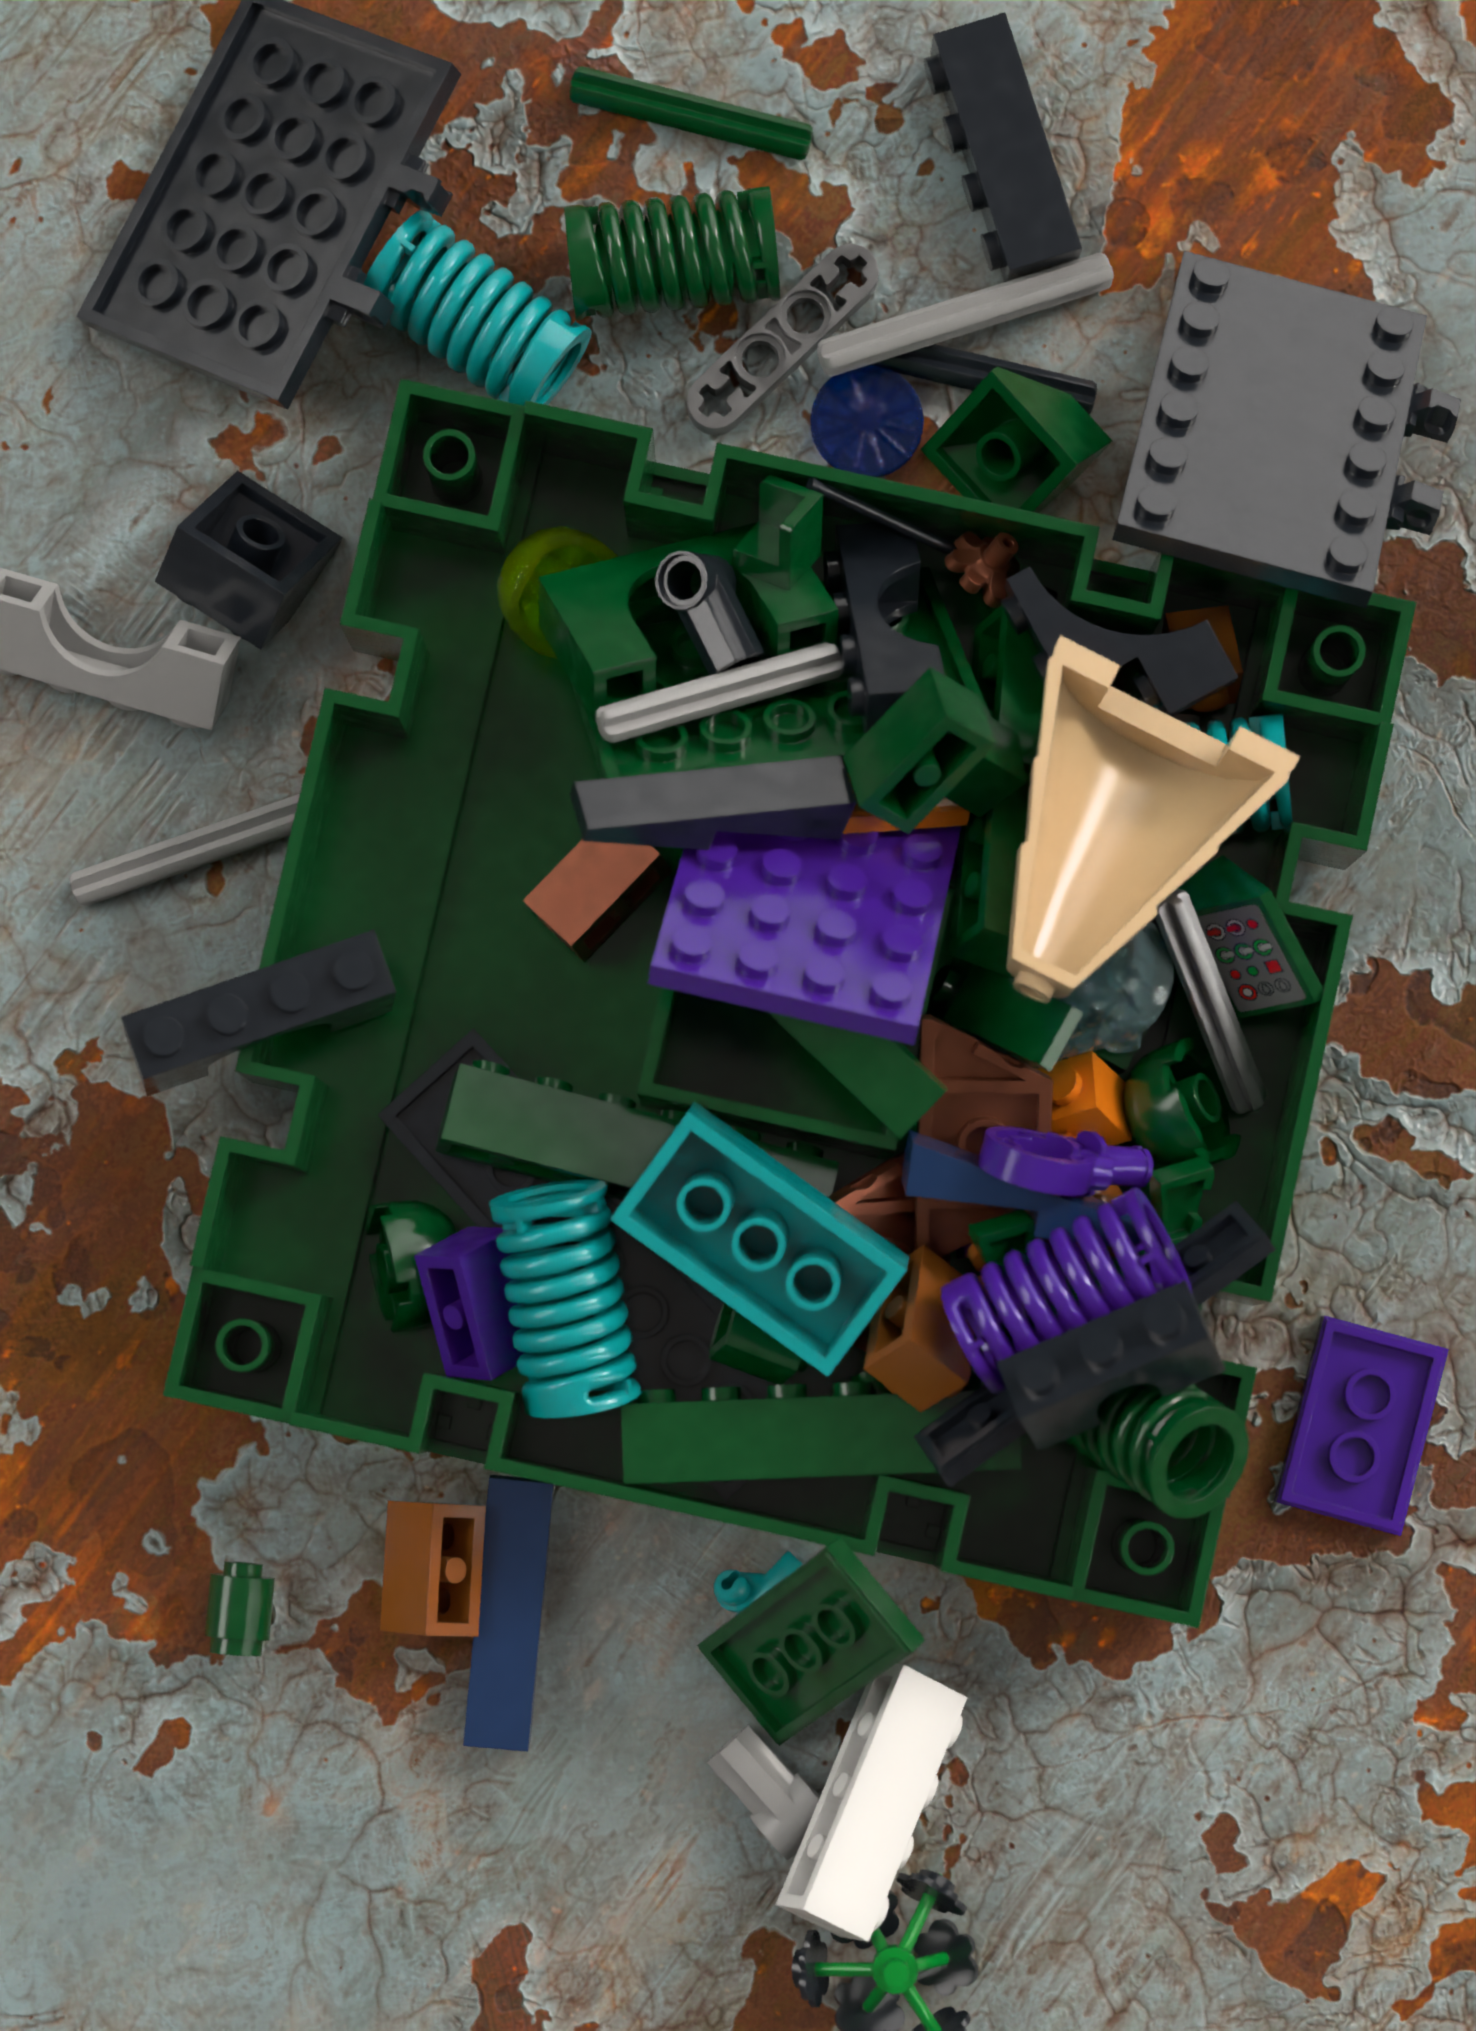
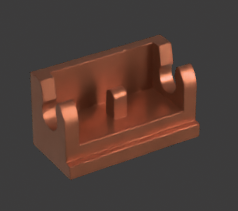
[522,839,672,962]

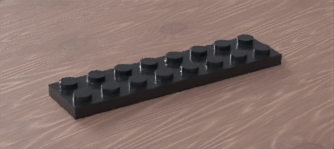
[377,1028,795,1501]

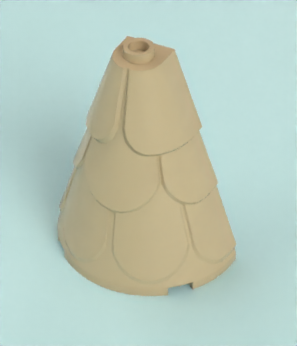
[1007,636,1300,1003]

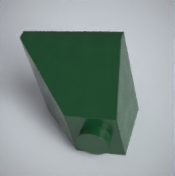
[920,367,1113,513]

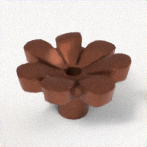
[945,531,1021,608]

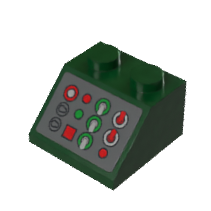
[1176,855,1324,1019]

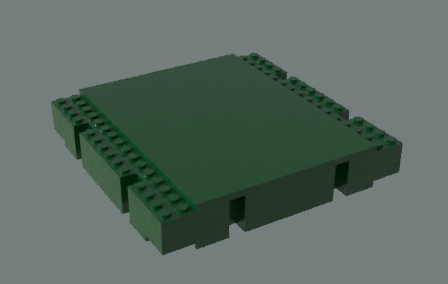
[162,379,1417,1628]

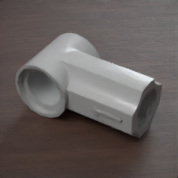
[707,1724,820,1860]

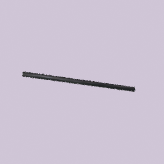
[806,477,1058,600]

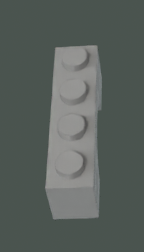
[0,568,241,731]

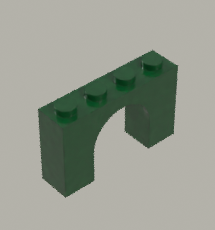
[538,522,839,722]

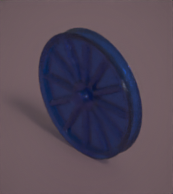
[810,365,924,478]

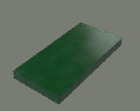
[697,1536,926,1746]

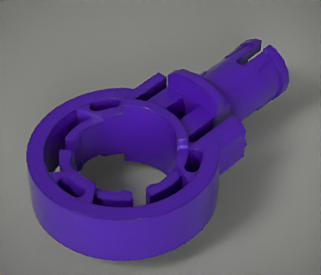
[978,1126,1153,1197]

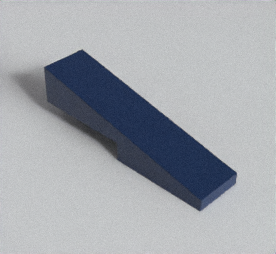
[901,1130,1141,1246]
[463,1474,554,1752]

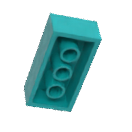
[610,1101,910,1377]

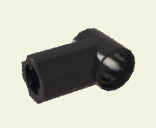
[655,551,765,676]

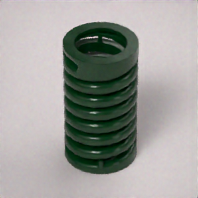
[564,186,780,320]
[1065,1383,1249,1518]

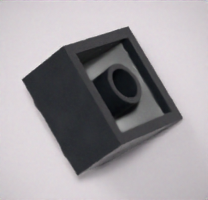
[155,470,343,650]

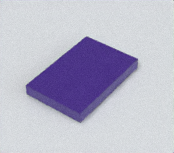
[1274,1315,1449,1536]

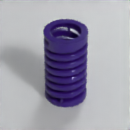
[941,1187,1192,1394]

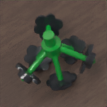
[792,1869,978,2031]

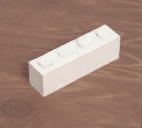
[776,1664,967,1942]

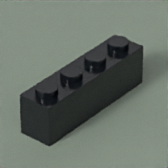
[924,12,1082,282]

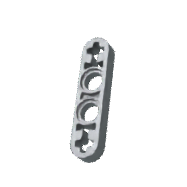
[687,244,879,435]

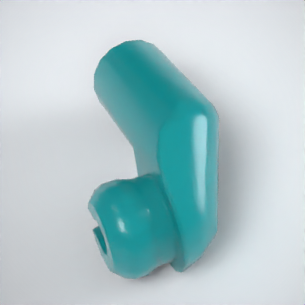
[713,1550,802,1613]

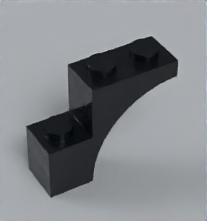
[1000,567,1238,717]

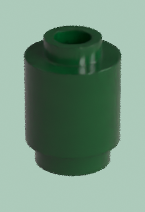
[205,1561,275,1656]

